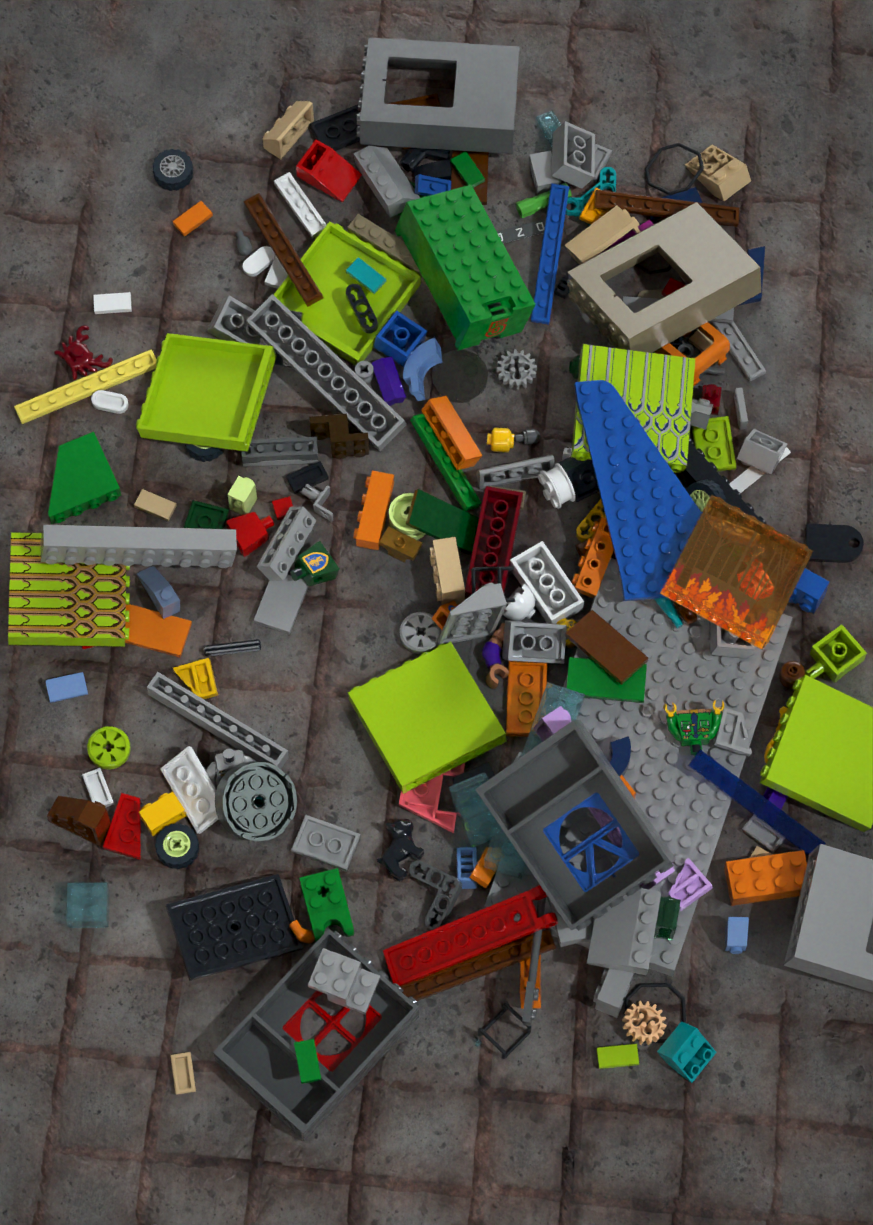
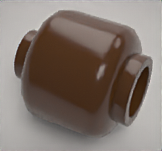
[779,661,805,689]

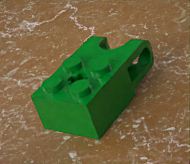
[299,868,354,943]

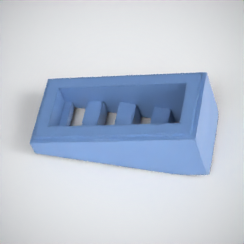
[457,847,477,889]

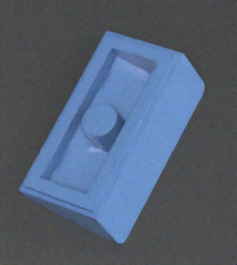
[45,672,88,703]

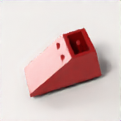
[296,139,362,203]

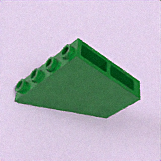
[48,432,122,524]

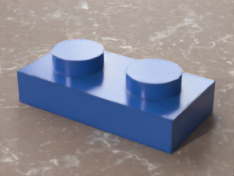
[415,174,451,196]

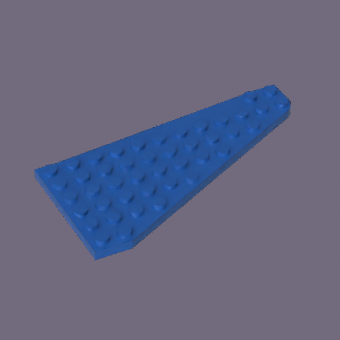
[574,380,738,601]

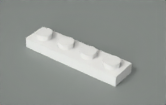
[274,172,326,239]

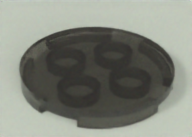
[432,350,488,403]

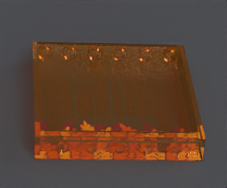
[660,495,813,650]

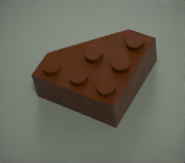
[47,796,111,847]

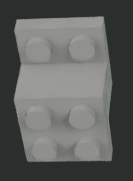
[308,948,380,1015]

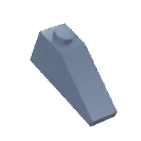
[137,566,180,619]

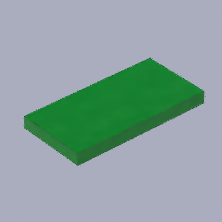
[566,657,647,703]

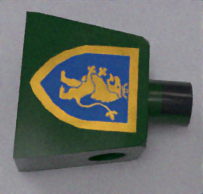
[290,541,340,586]

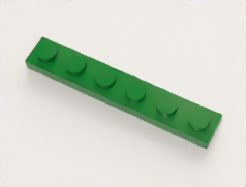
[410,414,482,511]

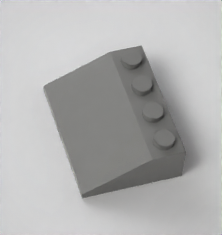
[437,583,507,646]
[587,888,661,975]

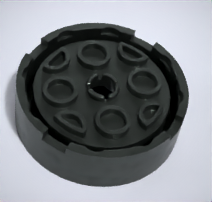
[215,761,297,841]

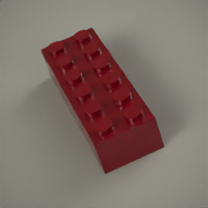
[465,486,523,599]

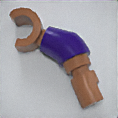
[482,623,509,689]

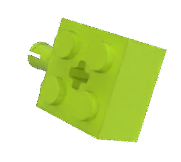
[805,624,867,683]

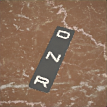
[497,219,546,243]

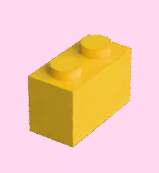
[139,791,186,836]

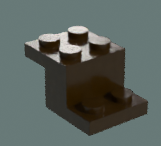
[309,413,369,459]

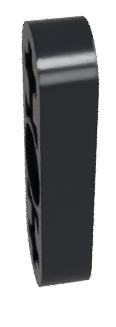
[346,284,378,333]

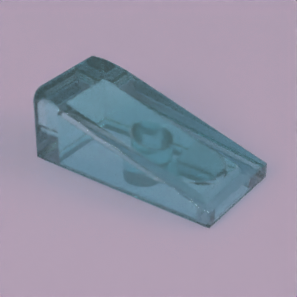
[536,111,561,147]

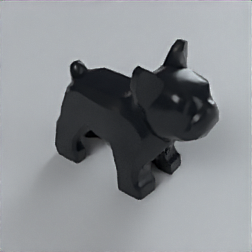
[377,819,424,882]

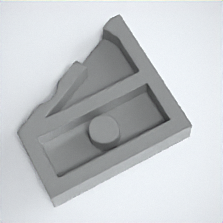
[714,707,752,757]

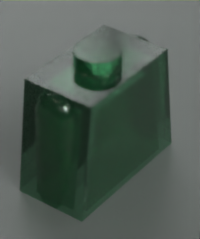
[654,896,681,941]

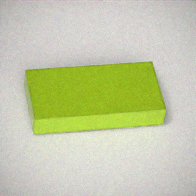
[596,1044,639,1069]

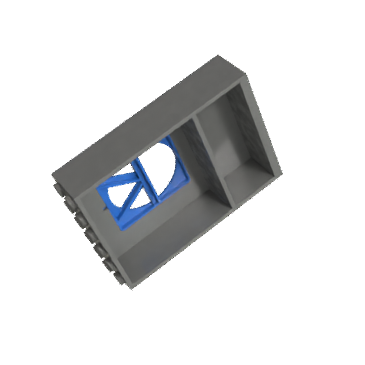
[475,720,676,931]

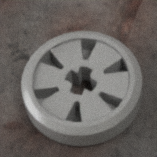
[400,612,442,654]

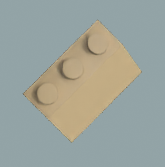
[263,101,314,159]

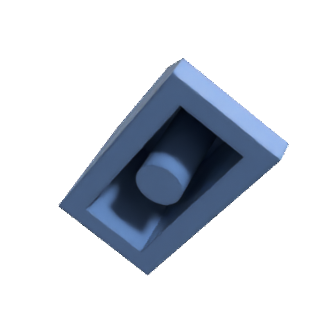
[725,917,749,954]

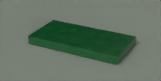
[406,489,479,554]

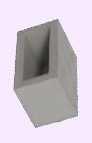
[529,151,561,195]

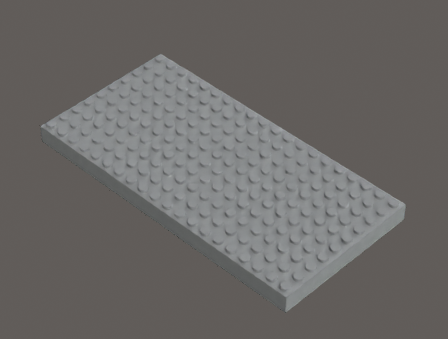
[484,558,793,977]

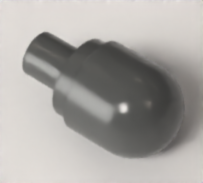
[236,231,252,256]
[514,429,541,445]

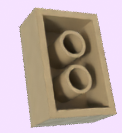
[430,537,465,605]

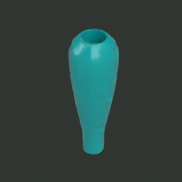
[654,597,683,628]

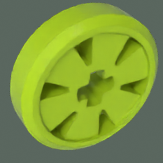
[87,727,131,770]

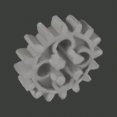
[496,349,537,389]

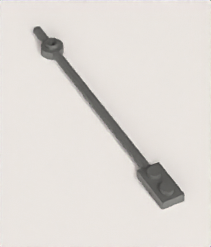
[522,898,546,1026]

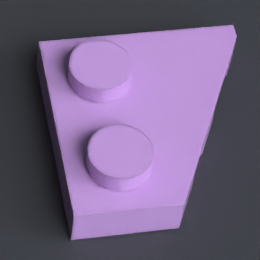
[668,858,712,911]

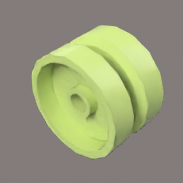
[389,493,425,540]

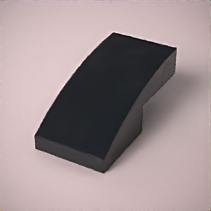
[414,160,451,180]

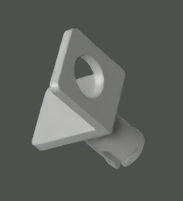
[301,484,333,522]

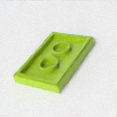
[691,416,736,471]

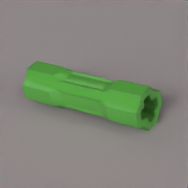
[516,183,572,218]

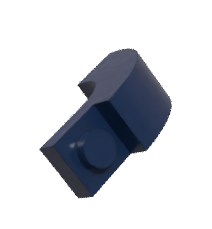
[609,736,631,776]

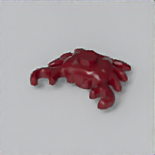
[54,325,113,380]

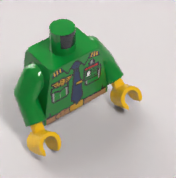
[663,700,724,756]

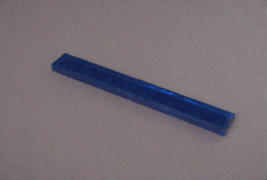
[688,750,826,856]

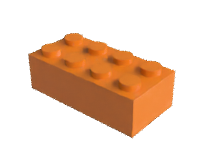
[724,850,807,906]

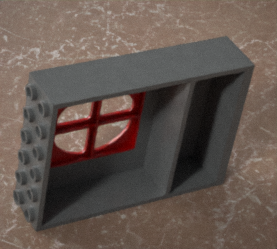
[213,929,419,1142]

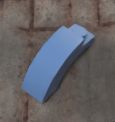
[403,338,443,401]

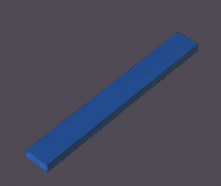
[531,183,569,325]

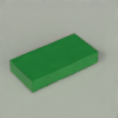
[451,151,485,188]
[294,1039,321,1084]

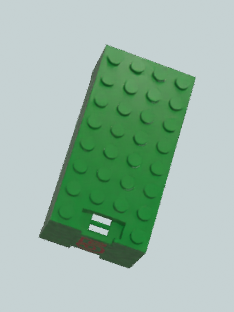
[395,185,536,351]

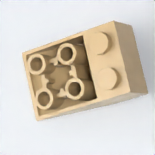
[685,145,751,201]

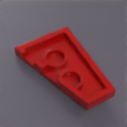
[103,793,141,860]

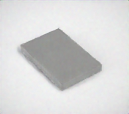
[254,574,309,634]
[291,815,361,872]

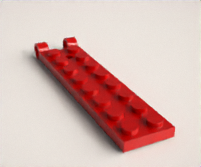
[383,885,559,986]

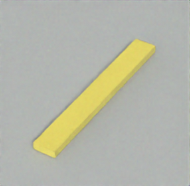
[14,349,157,424]

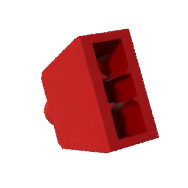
[226,512,274,557]

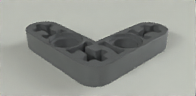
[409,860,462,930]

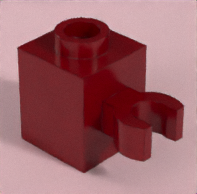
[701,384,722,415]

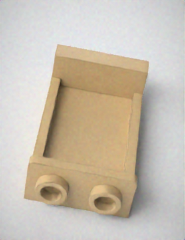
[565,205,640,265]

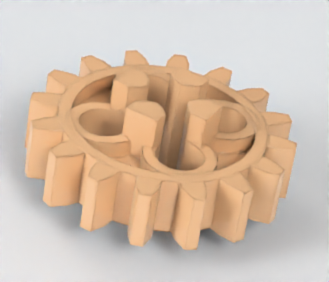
[622,1001,667,1045]

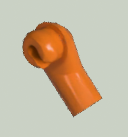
[289,920,315,943]

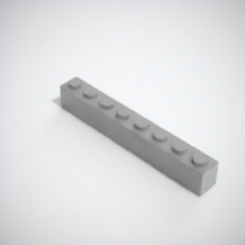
[147,672,289,769]

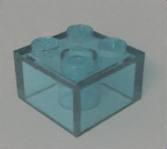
[66,882,110,928]

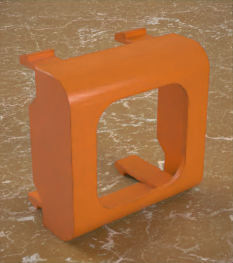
[654,322,730,387]

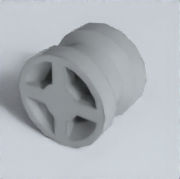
[355,361,374,384]

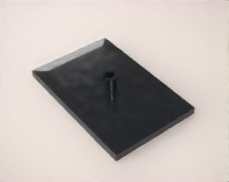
[165,874,303,981]

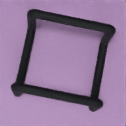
[471,566,515,602]
[478,1002,531,1059]

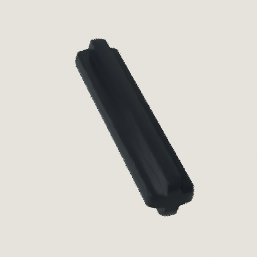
[204,639,261,657]

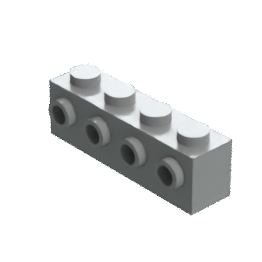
[257,506,316,581]

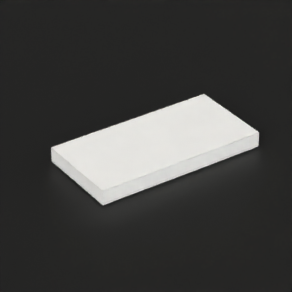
[160,746,218,834]

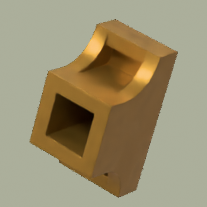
[379,526,422,563]

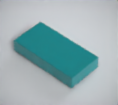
[346,257,386,294]

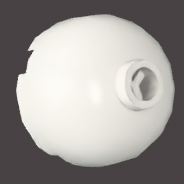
[502,583,536,621]

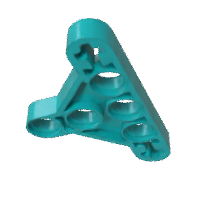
[565,167,616,226]

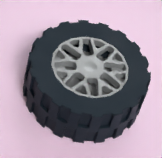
[153,149,193,191]

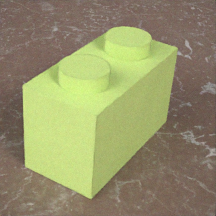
[228,476,257,515]

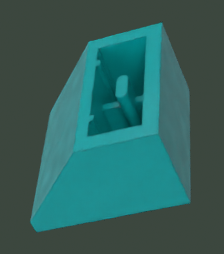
[657,1021,717,1083]

